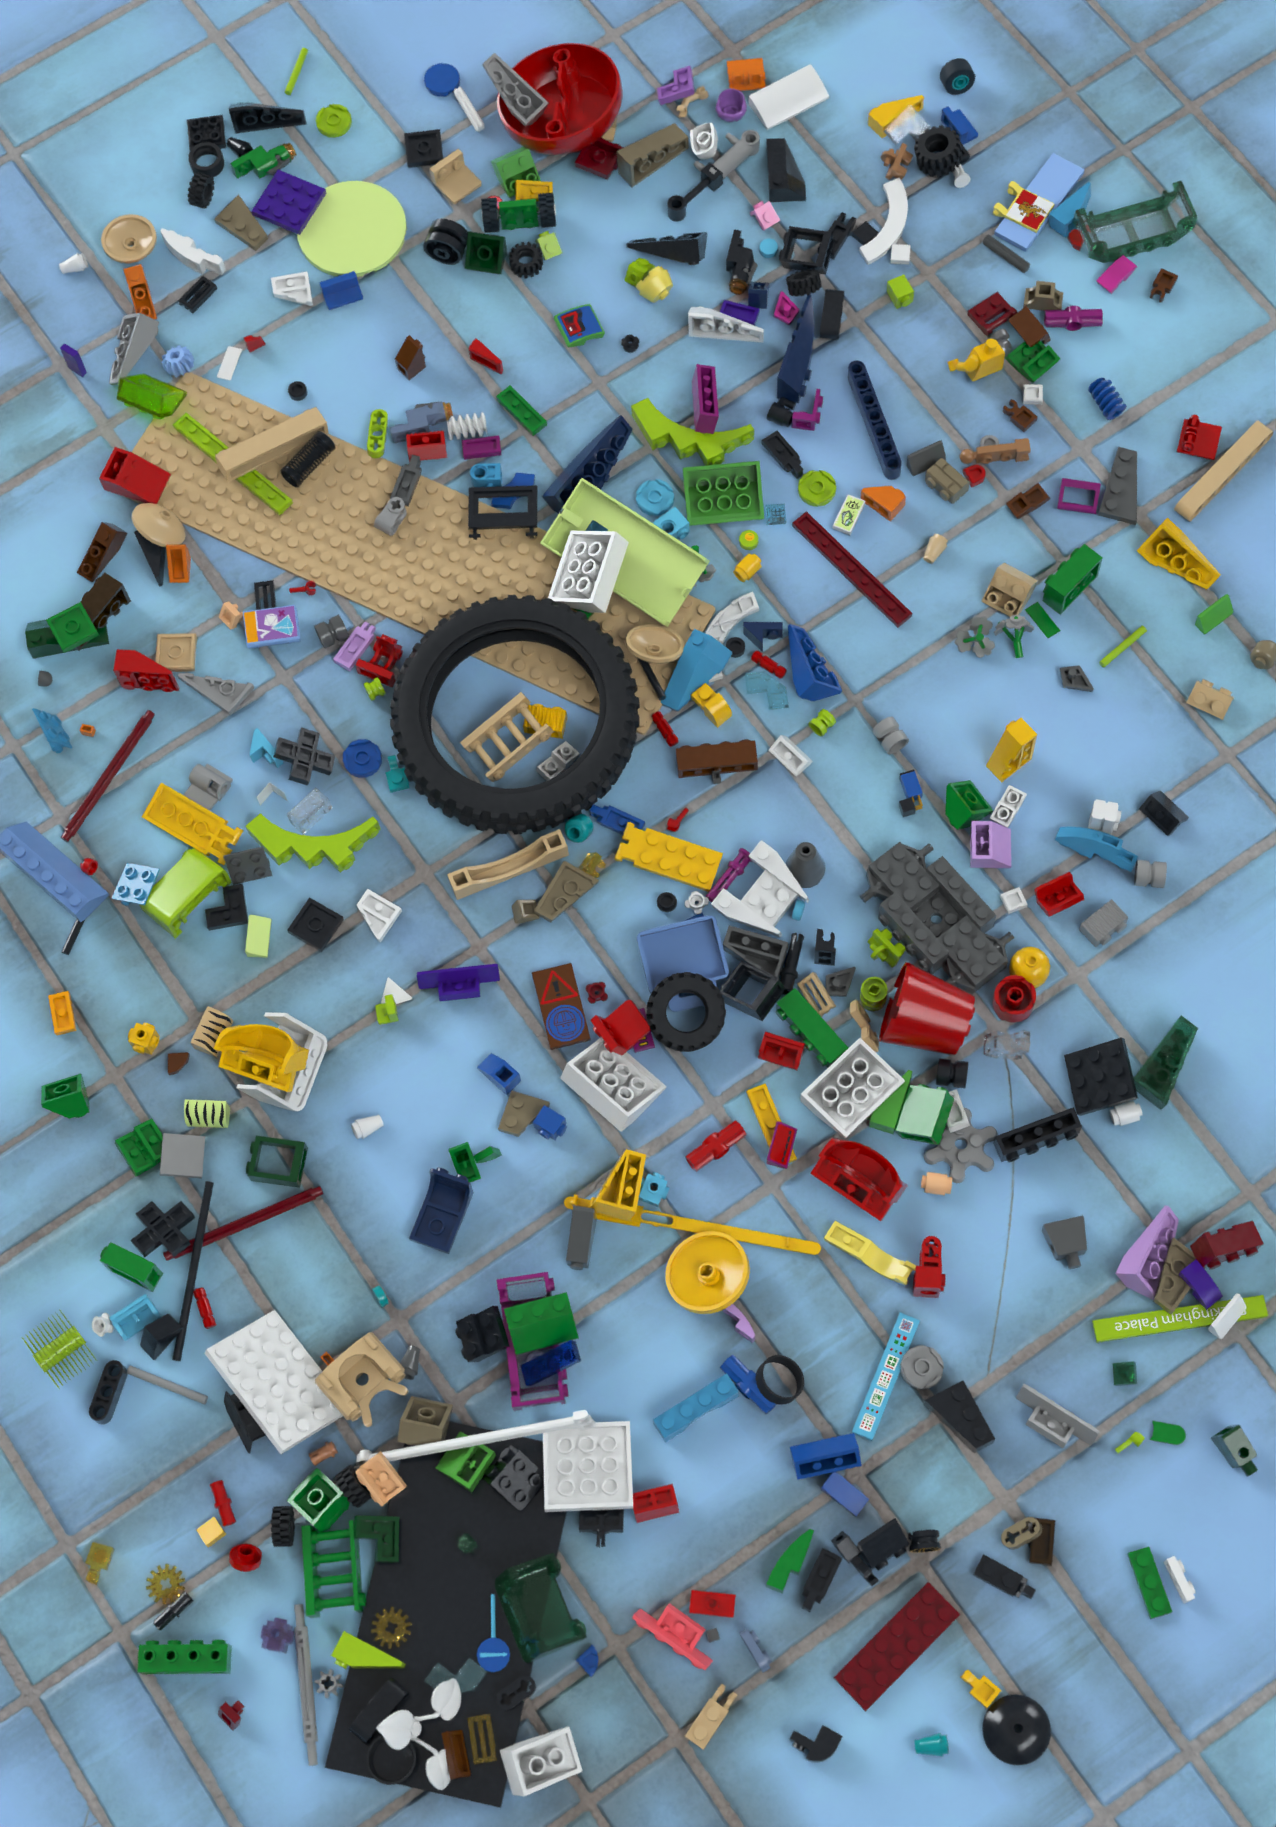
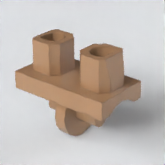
[881,143,913,180]

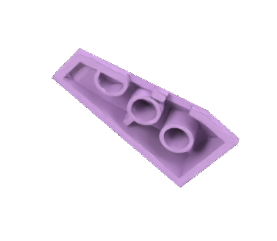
[1115,1206,1179,1300]

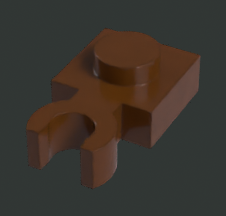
[1150,268,1178,303]
[1003,399,1038,432]

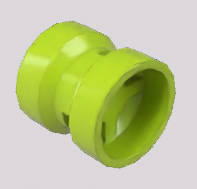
[808,709,836,737]

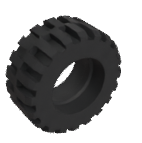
[646,972,726,1052]

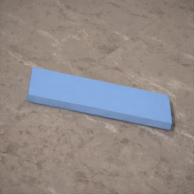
[994,153,1085,252]

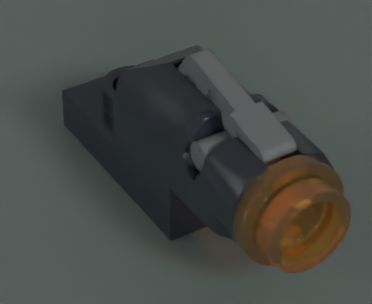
[726,229,758,295]

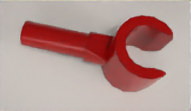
[289,581,316,596]
[667,808,689,832]

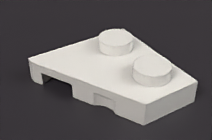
[271,272,313,306]
[357,889,402,942]

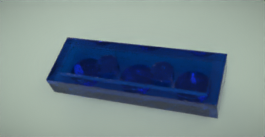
[520,1340,581,1386]

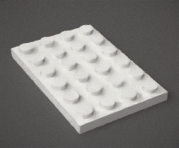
[205,1310,343,1454]

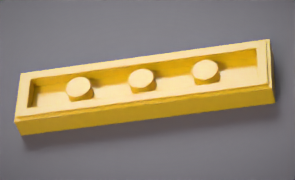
[746,1083,797,1168]

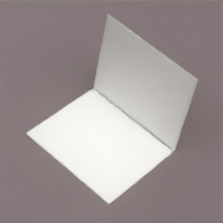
[257,782,287,806]

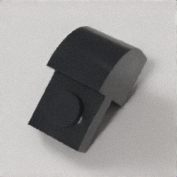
[790,1725,843,1763]

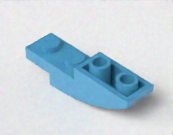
[1055,827,1138,872]

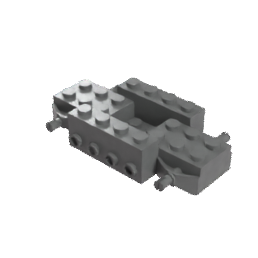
[860,842,1014,994]

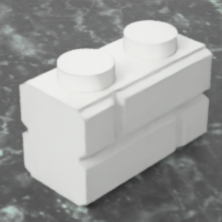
[1088,799,1122,835]

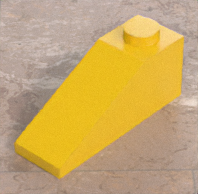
[868,95,924,139]

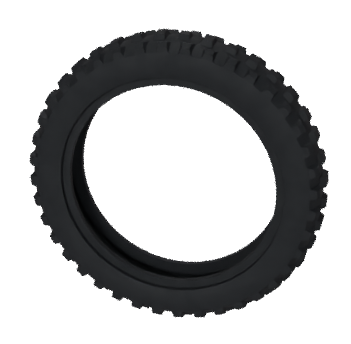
[390,595,640,835]

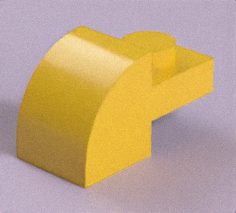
[691,683,732,728]

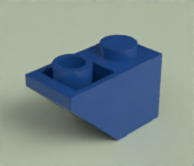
[477,1053,521,1095]

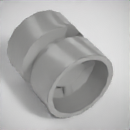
[872,717,909,755]
[1134,860,1167,888]

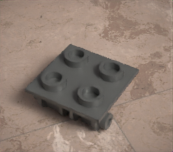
[224,846,272,885]

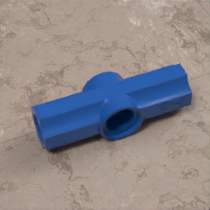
[720,1355,777,1414]

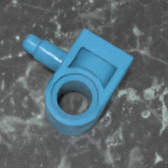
[470,463,502,499]

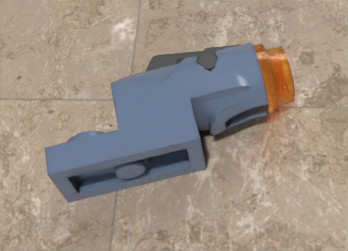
[390,402,453,444]

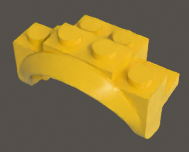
[214,1024,309,1092]

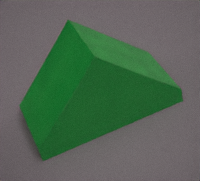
[448,1142,481,1182]

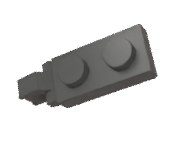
[390,455,422,507]

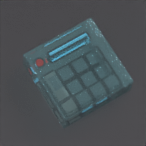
[766,504,786,525]

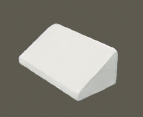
[768,735,813,776]
[1208,1293,1247,1339]

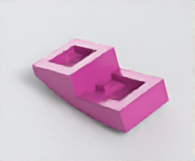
[1096,255,1137,294]

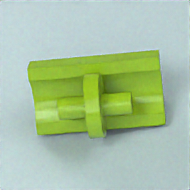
[868,928,906,968]

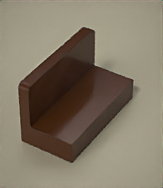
[1009,306,1051,348]

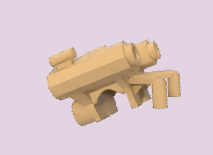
[315,1332,408,1427]

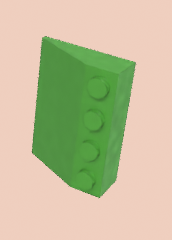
[682,461,764,526]

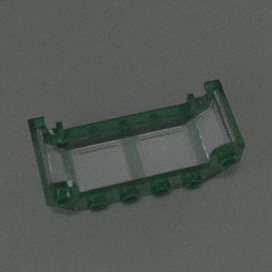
[1073,180,1198,263]

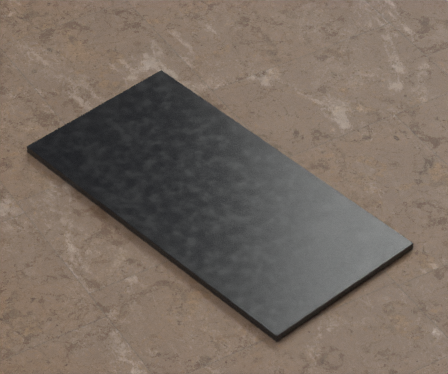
[325,1421,567,1808]

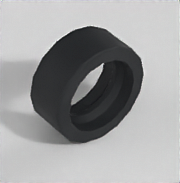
[188,142,224,177]

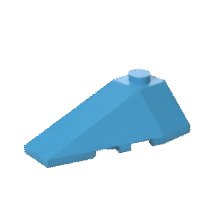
[660,629,732,712]

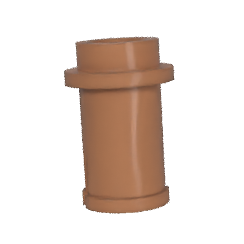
[309,1441,338,1466]

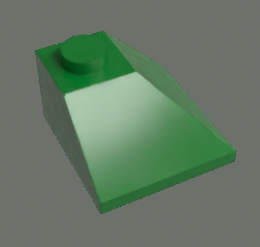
[945,780,993,830]
[41,1074,90,1119]

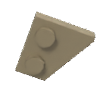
[498,1091,550,1137]

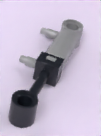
[667,130,760,221]

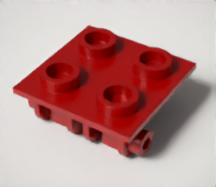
[1177,414,1222,460]

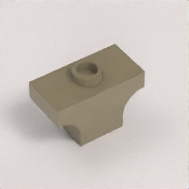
[1023,281,1063,311]

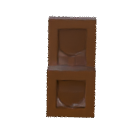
[1006,483,1050,519]

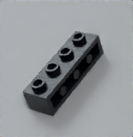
[993,1107,1082,1163]

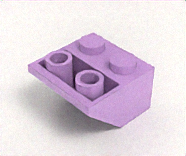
[970,821,1011,868]

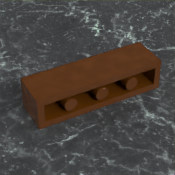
[676,739,758,778]

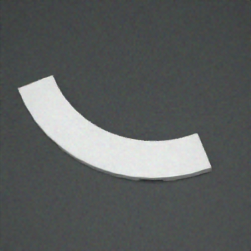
[859,177,908,265]
[706,592,759,683]

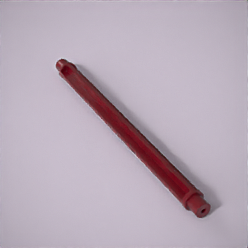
[60,710,155,842]
[163,1186,323,1261]

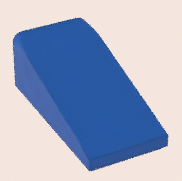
[821,1472,869,1517]

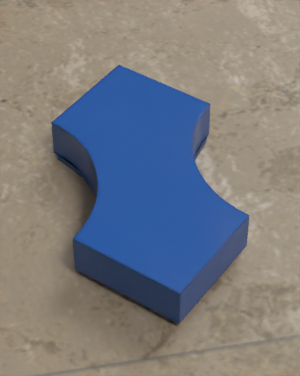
[491,473,535,509]

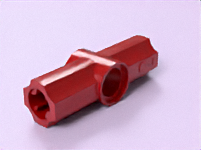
[685,1120,746,1172]

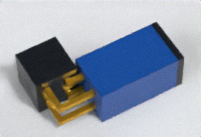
[899,770,923,817]

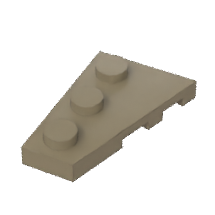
[214,194,268,251]
[1153,1237,1205,1315]

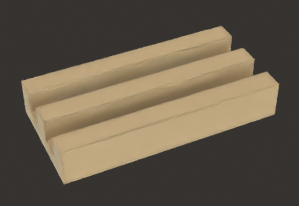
[797,972,836,1017]

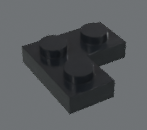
[205,884,248,931]

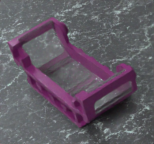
[496,1272,569,1411]

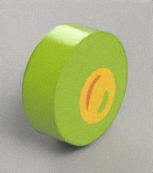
[739,530,759,550]

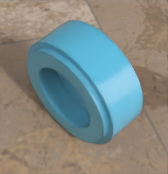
[760,239,778,258]
[792,899,805,921]

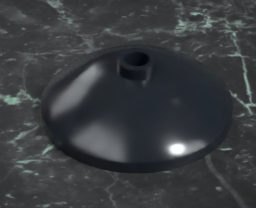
[982,1694,1051,1766]

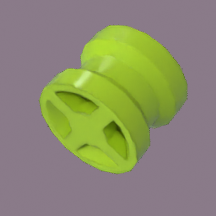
[363,677,386,701]

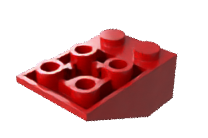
[99,447,171,504]
[113,649,180,692]

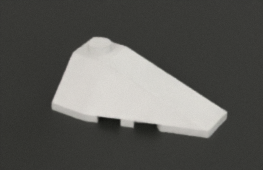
[688,307,764,343]

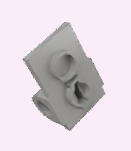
[184,764,233,811]

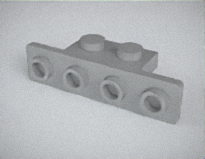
[1016,1384,1100,1448]

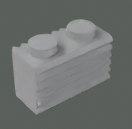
[1079,899,1128,947]

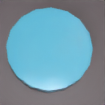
[636,479,674,516]

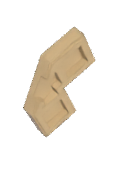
[850,1000,879,1052]

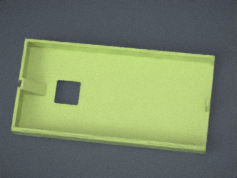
[540,478,710,627]

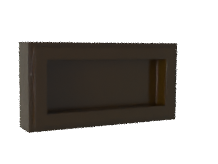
[1029,1518,1055,1566]

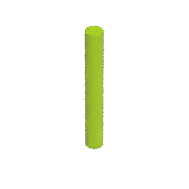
[284,48,308,95]
[1099,625,1147,668]

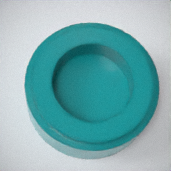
[372,1285,389,1308]

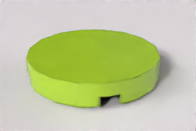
[316,104,352,138]
[798,470,836,507]

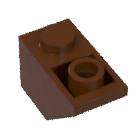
[395,335,426,380]

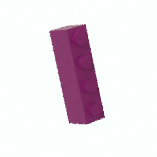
[692,364,719,434]

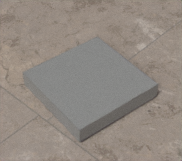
[160,1133,205,1179]

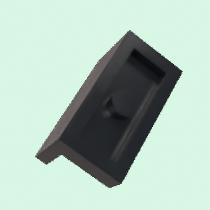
[1139,791,1189,836]

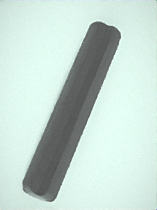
[983,235,1030,273]

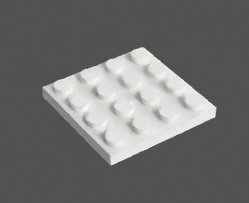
[543,1421,633,1512]

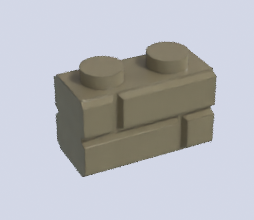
[925,458,970,504]

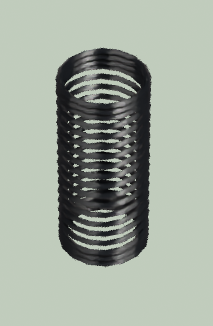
[280,431,336,487]

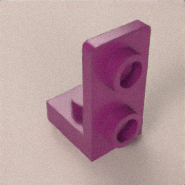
[792,389,823,431]

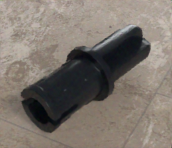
[153,1591,194,1630]

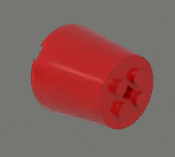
[879,962,975,1055]

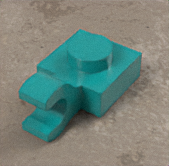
[385,755,410,793]

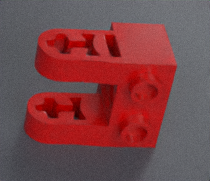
[913,1236,946,1298]

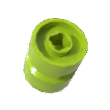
[860,977,888,1011]

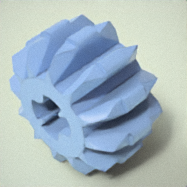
[162,345,194,378]

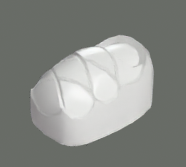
[690,123,718,160]

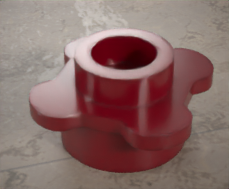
[586,982,608,1004]

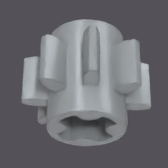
[315,1669,344,1699]

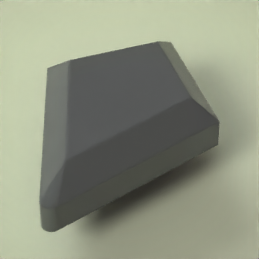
[1060,665,1094,692]
[826,967,856,996]

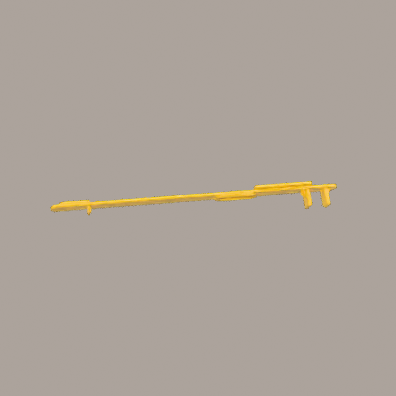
[564,1194,821,1255]

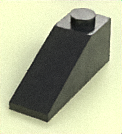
[134,530,166,586]

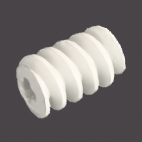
[447,412,487,440]

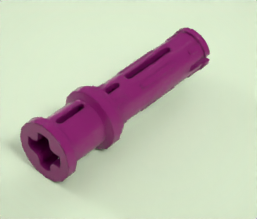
[706,848,753,902]

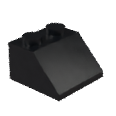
[857,1518,909,1571]

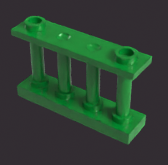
[301,1520,366,1618]

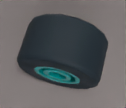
[940,58,975,95]

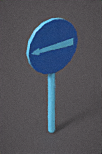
[477,1594,510,1672]

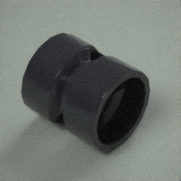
[936,1058,968,1089]

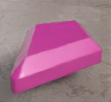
[774,291,800,325]

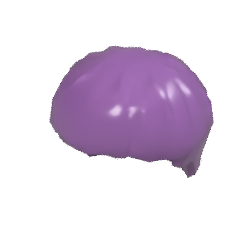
[716,88,747,122]

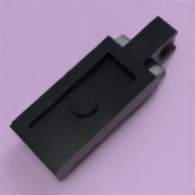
[762,431,803,479]
[802,1548,843,1612]
[973,1554,1036,1599]

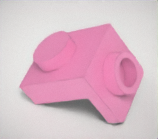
[750,201,780,231]

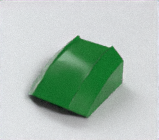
[287,1468,350,1532]

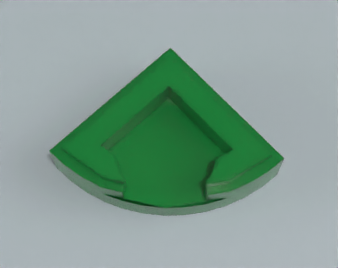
[473,1146,502,1163]

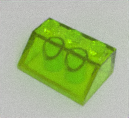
[117,374,187,419]

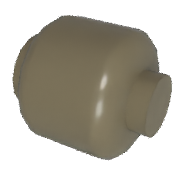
[1250,640,1276,669]

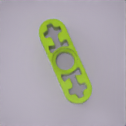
[367,409,388,458]

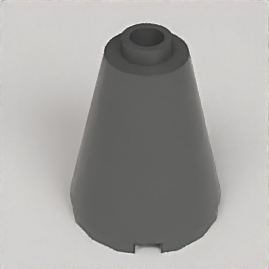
[786,842,825,888]

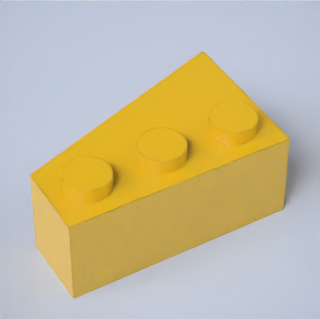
[986,718,1037,782]
[590,1149,646,1221]

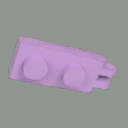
[333,622,376,671]

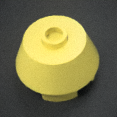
[636,266,673,303]

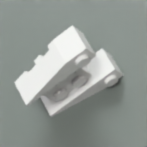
[711,840,809,937]

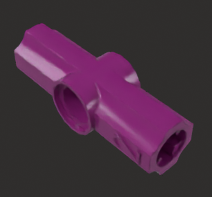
[1044,306,1103,331]

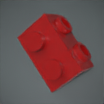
[1034,872,1084,917]

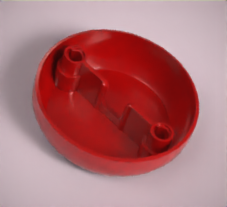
[497,43,623,155]

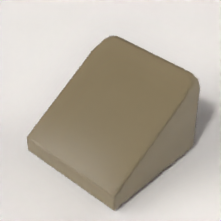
[512,900,539,924]

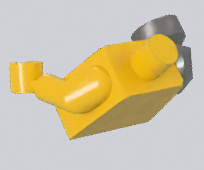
[947,329,1012,382]

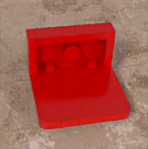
[590,999,651,1056]

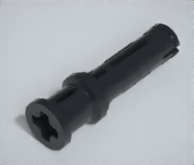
[780,933,804,995]

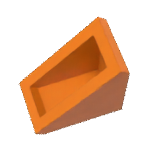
[166,544,191,583]

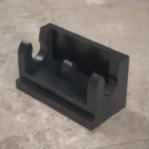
[814,929,836,966]

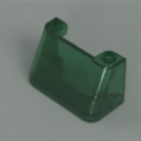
[495,1553,587,1663]

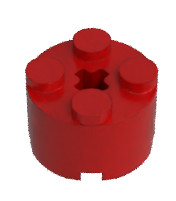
[992,975,1036,1022]

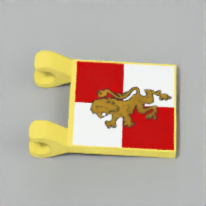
[993,181,1055,233]

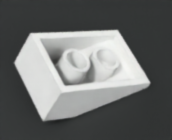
[500,1727,582,1796]

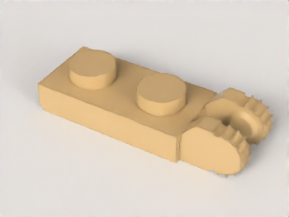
[685,1684,737,1750]

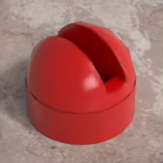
[80,858,98,875]

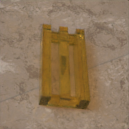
[468,1714,497,1765]

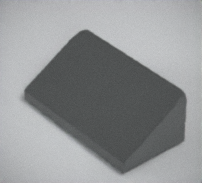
[906,440,946,476]

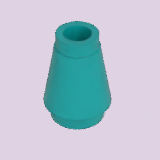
[915,1733,949,1757]

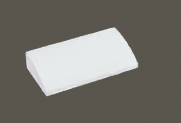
[749,64,829,130]

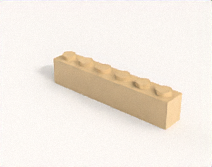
[215,407,329,482]

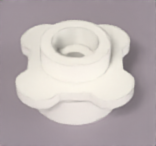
[685,891,709,914]
[92,1313,114,1337]

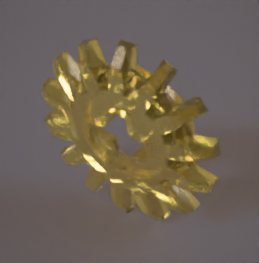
[146,1564,185,1605]
[371,1607,411,1649]

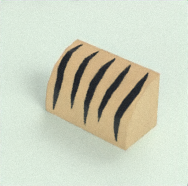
[190,1006,233,1057]

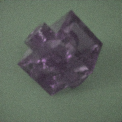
[261,1618,294,1654]

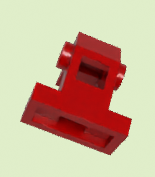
[355,634,403,688]

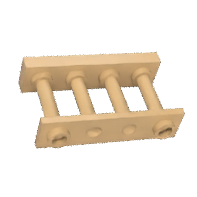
[460,692,554,782]

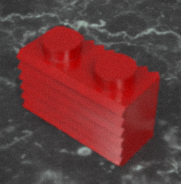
[406,430,447,462]

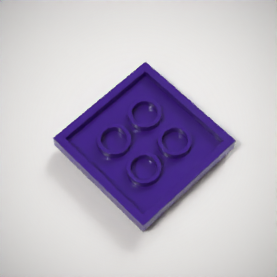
[251,170,327,235]

